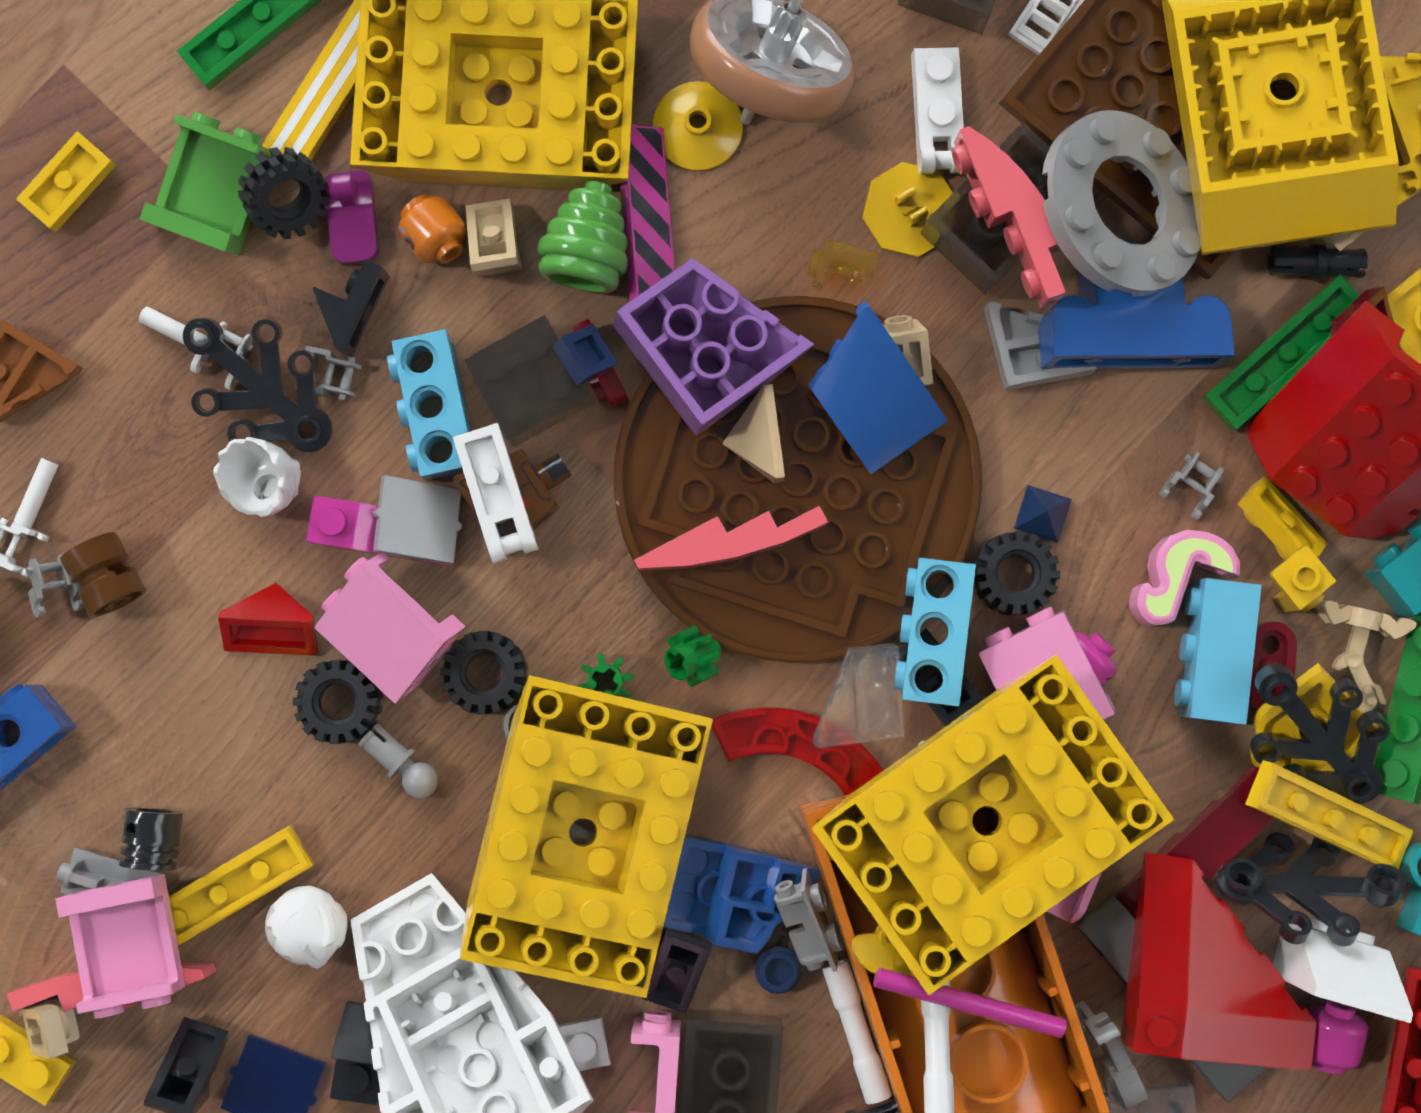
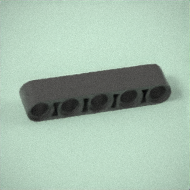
[1076,895,1264,1103]

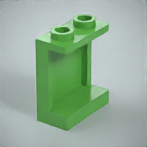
[139,111,271,255]

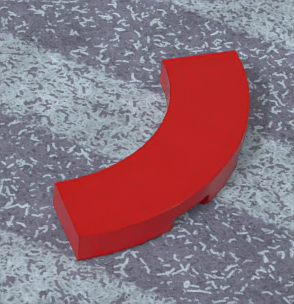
[712,707,884,795]

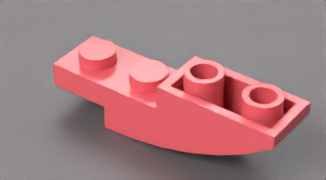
[951,126,1066,308]

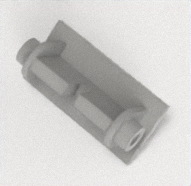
[56,847,162,894]
[774,868,844,972]

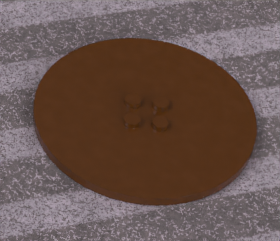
[613,296,982,663]

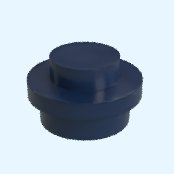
[755,946,802,994]

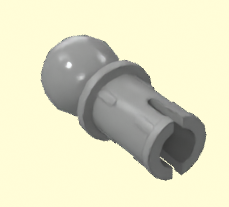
[358,723,438,798]

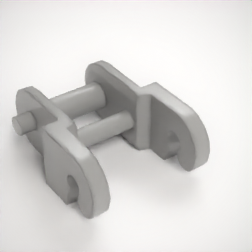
[295,346,362,401]
[1158,451,1224,521]
[26,554,84,618]

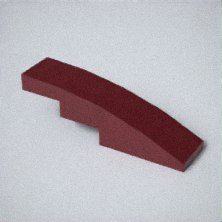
[1114,767,1273,920]

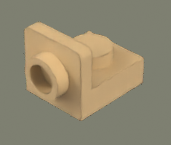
[883,315,934,385]
[21,996,80,1059]

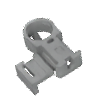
[1074,1001,1148,1110]

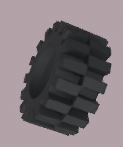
[238,147,330,239]
[973,531,1060,616]
[440,631,528,715]
[293,660,383,744]

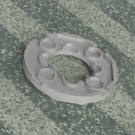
[1042,110,1201,297]

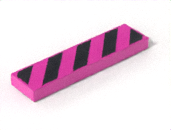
[620,125,675,301]

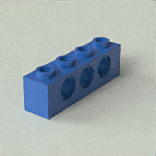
[0,684,77,792]

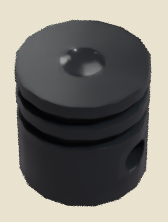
[119,807,183,871]

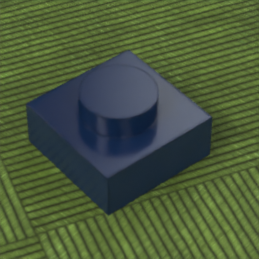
[552,324,618,386]

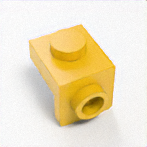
[1270,546,1336,613]

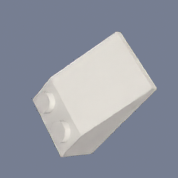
[1272,917,1413,1023]

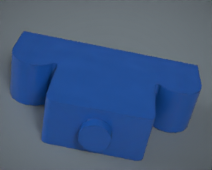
[1038,242,1235,369]

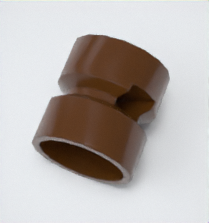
[60,532,146,618]

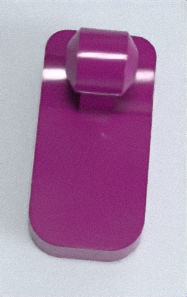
[325,170,379,266]

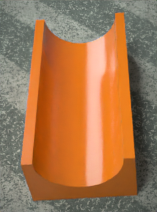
[799,794,1110,1113]

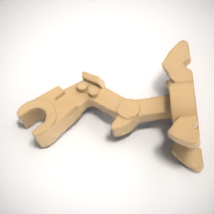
[1314,600,1417,712]

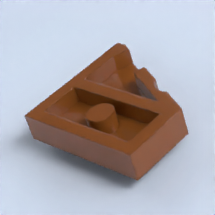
[0,320,83,423]

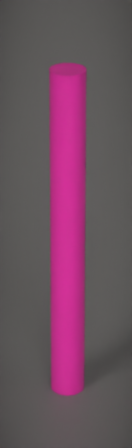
[874,967,1066,1038]

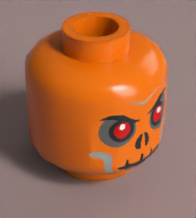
[398,194,467,264]

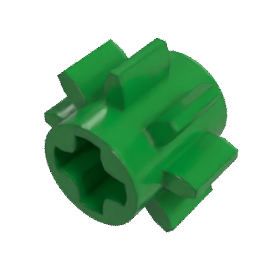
[664,625,721,687]
[577,653,635,699]

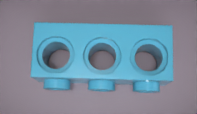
[387,329,472,481]
[894,558,976,707]

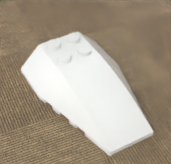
[350,873,594,1113]

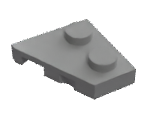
[984,302,1097,391]

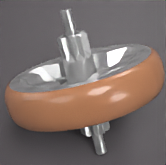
[689,0,855,125]

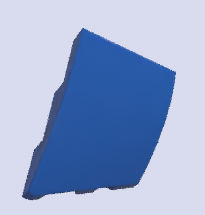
[809,301,948,474]
[663,834,820,954]

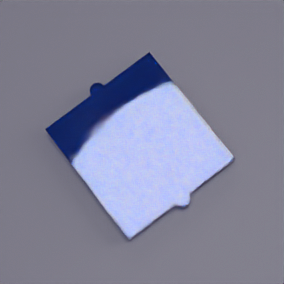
[221,1034,326,1113]

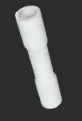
[822,959,892,1104]
[921,981,955,1113]

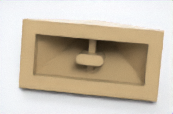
[722,384,785,483]

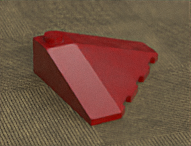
[1120,852,1317,1071]

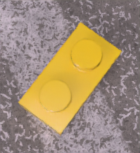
[16,131,117,233]
[1237,476,1328,560]
[0,1014,76,1106]

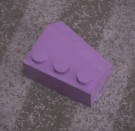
[613,258,814,436]

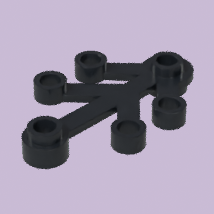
[183,317,333,452]
[1250,663,1390,804]
[1216,832,1406,946]

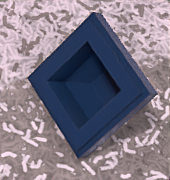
[1013,485,1072,543]

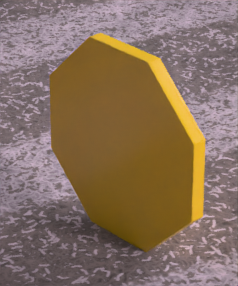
[862,162,958,258]

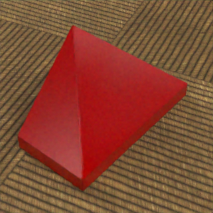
[218,583,318,656]

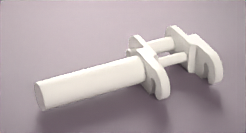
[139,306,254,391]
[0,458,59,578]

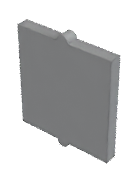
[373,475,462,565]

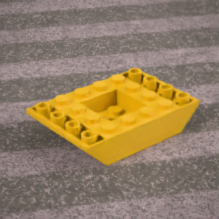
[350,0,638,190]
[1162,0,1399,255]
[811,654,1175,996]
[459,675,713,998]

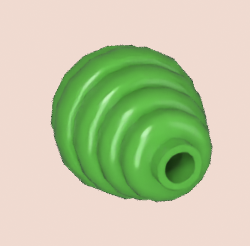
[537,181,628,293]

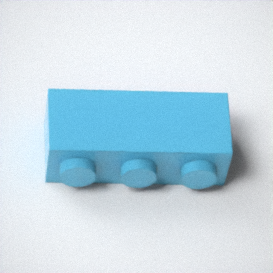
[1174,578,1262,725]

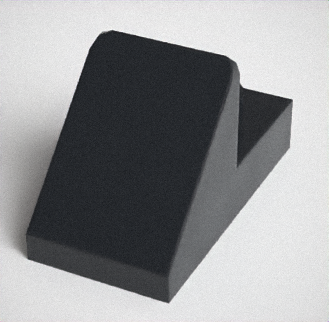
[313,259,390,357]
[642,928,712,1014]
[330,1001,380,1105]
[144,1017,229,1113]

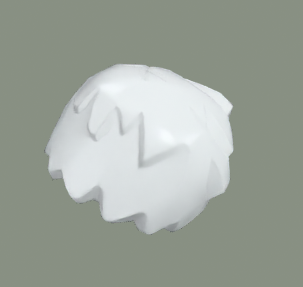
[213,437,301,517]
[265,886,348,969]

